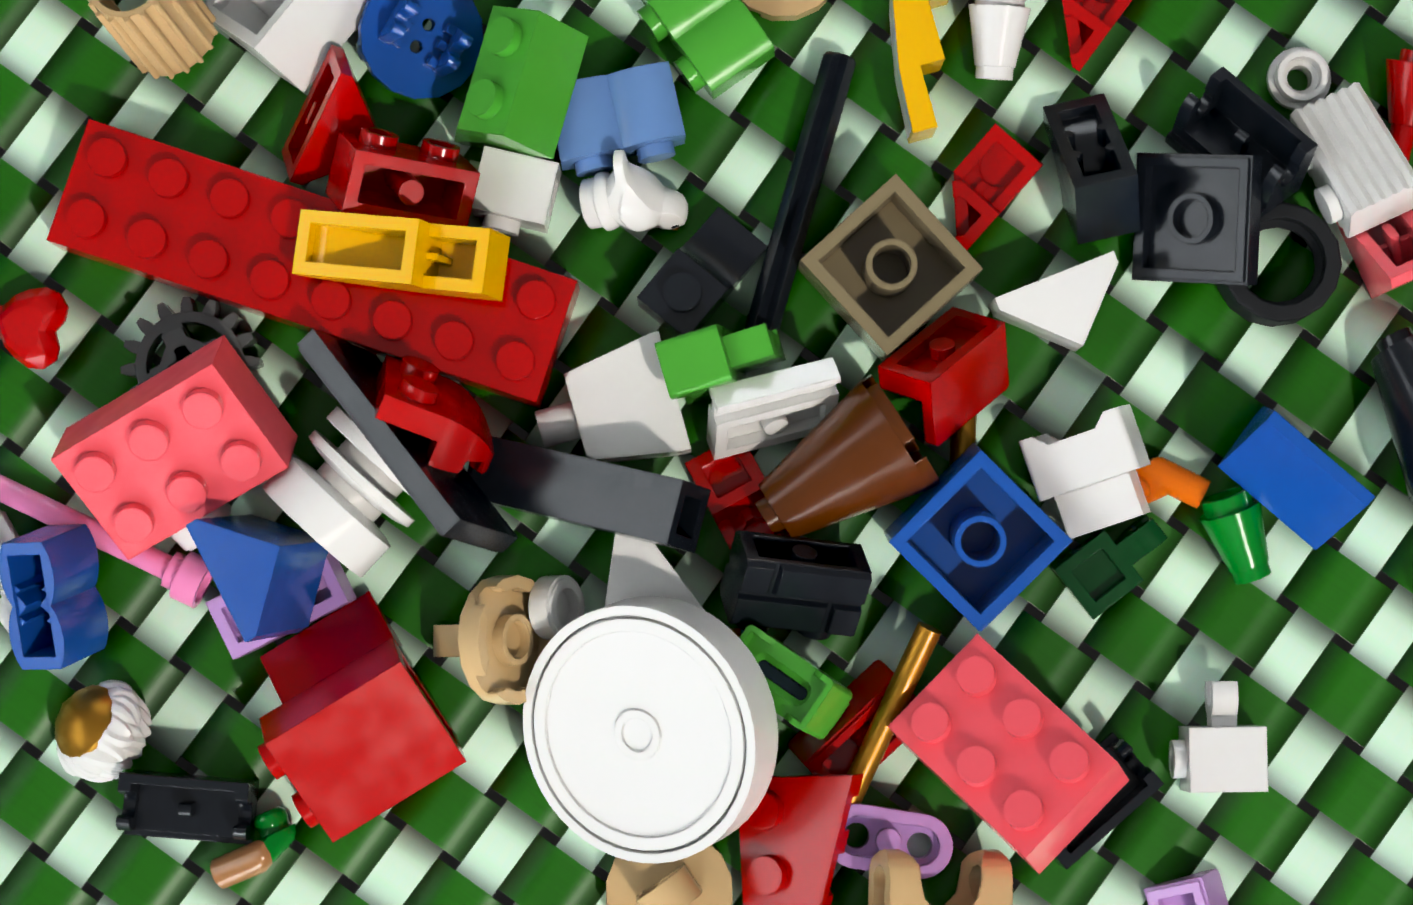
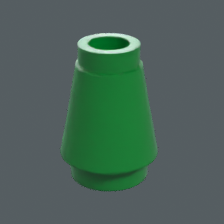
[1199,486,1271,585]

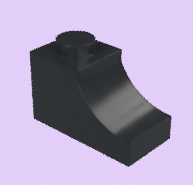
[1043,93,1140,245]
[637,207,768,336]

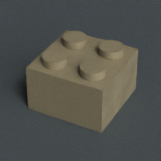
[798,174,983,362]

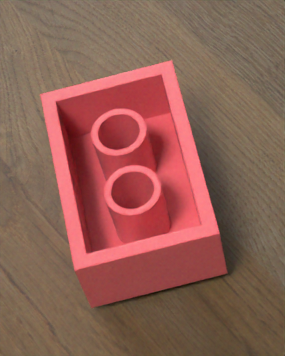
[51,335,298,560]
[887,633,1129,874]

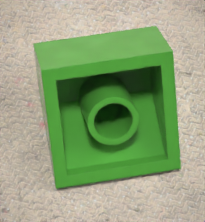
[454,5,589,159]

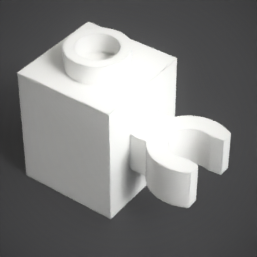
[1169,681,1268,793]

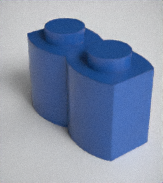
[0,524,109,670]

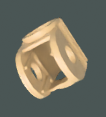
[87,0,218,79]

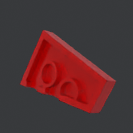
[739,774,864,905]

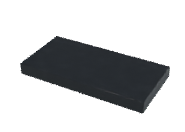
[297,329,518,553]

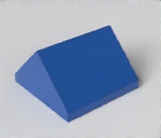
[1217,406,1376,550]
[186,514,328,642]

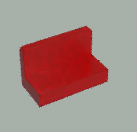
[878,307,1009,446]

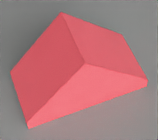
[1336,210,1413,299]

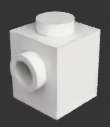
[470,145,562,236]

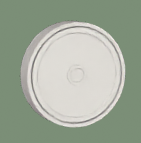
[523,596,778,864]

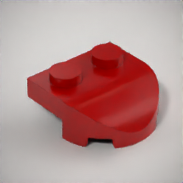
[375,355,494,474]

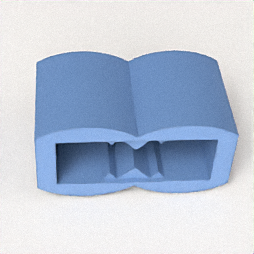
[557,61,686,177]

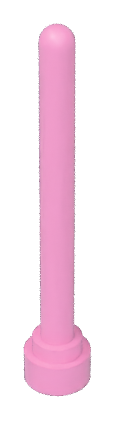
[0,474,213,608]

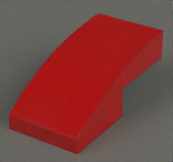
[684,450,790,550]

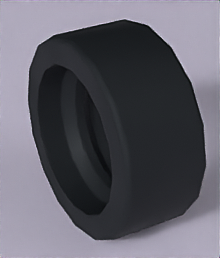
[1216,202,1342,327]

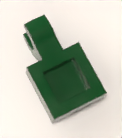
[1051,514,1168,620]

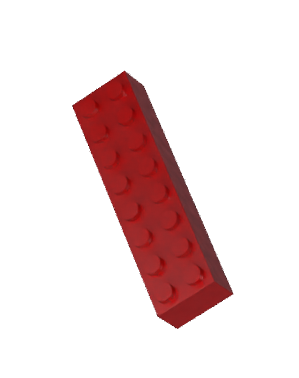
[47,119,580,409]

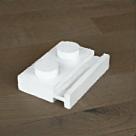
[707,357,841,460]

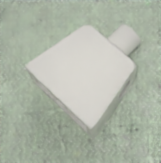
[535,331,691,463]

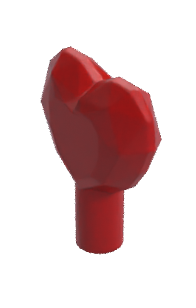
[0,287,69,370]

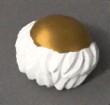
[55,680,152,783]

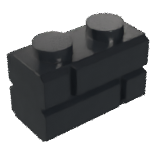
[720,530,872,640]

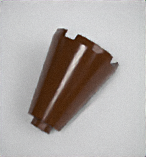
[754,374,940,537]

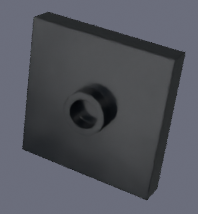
[1132,153,1263,286]

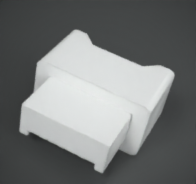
[1018,404,1151,539]

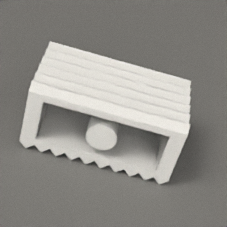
[1290,82,1413,238]

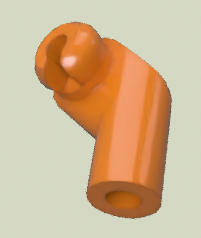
[1136,457,1211,509]

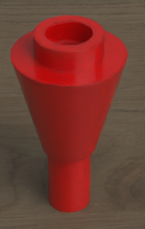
[1386,49,1413,162]

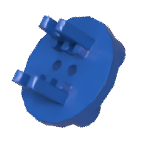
[356,0,483,99]

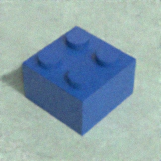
[884,442,1073,633]

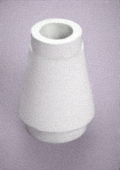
[968,0,1031,81]

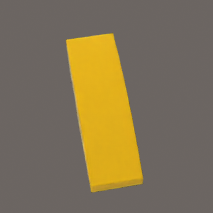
[292,209,511,301]

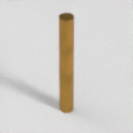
[847,622,941,804]

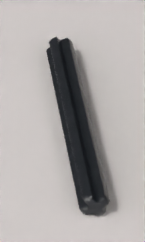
[744,51,856,333]

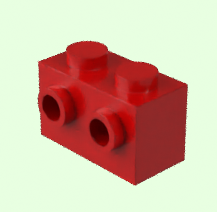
[325,126,480,226]

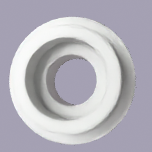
[1266,47,1331,111]

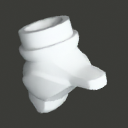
[579,150,688,232]

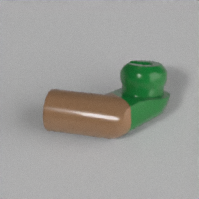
[210,806,296,889]

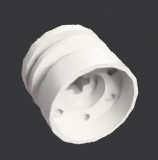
[262,406,415,578]

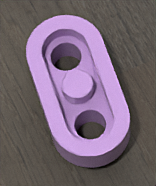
[837,803,953,879]

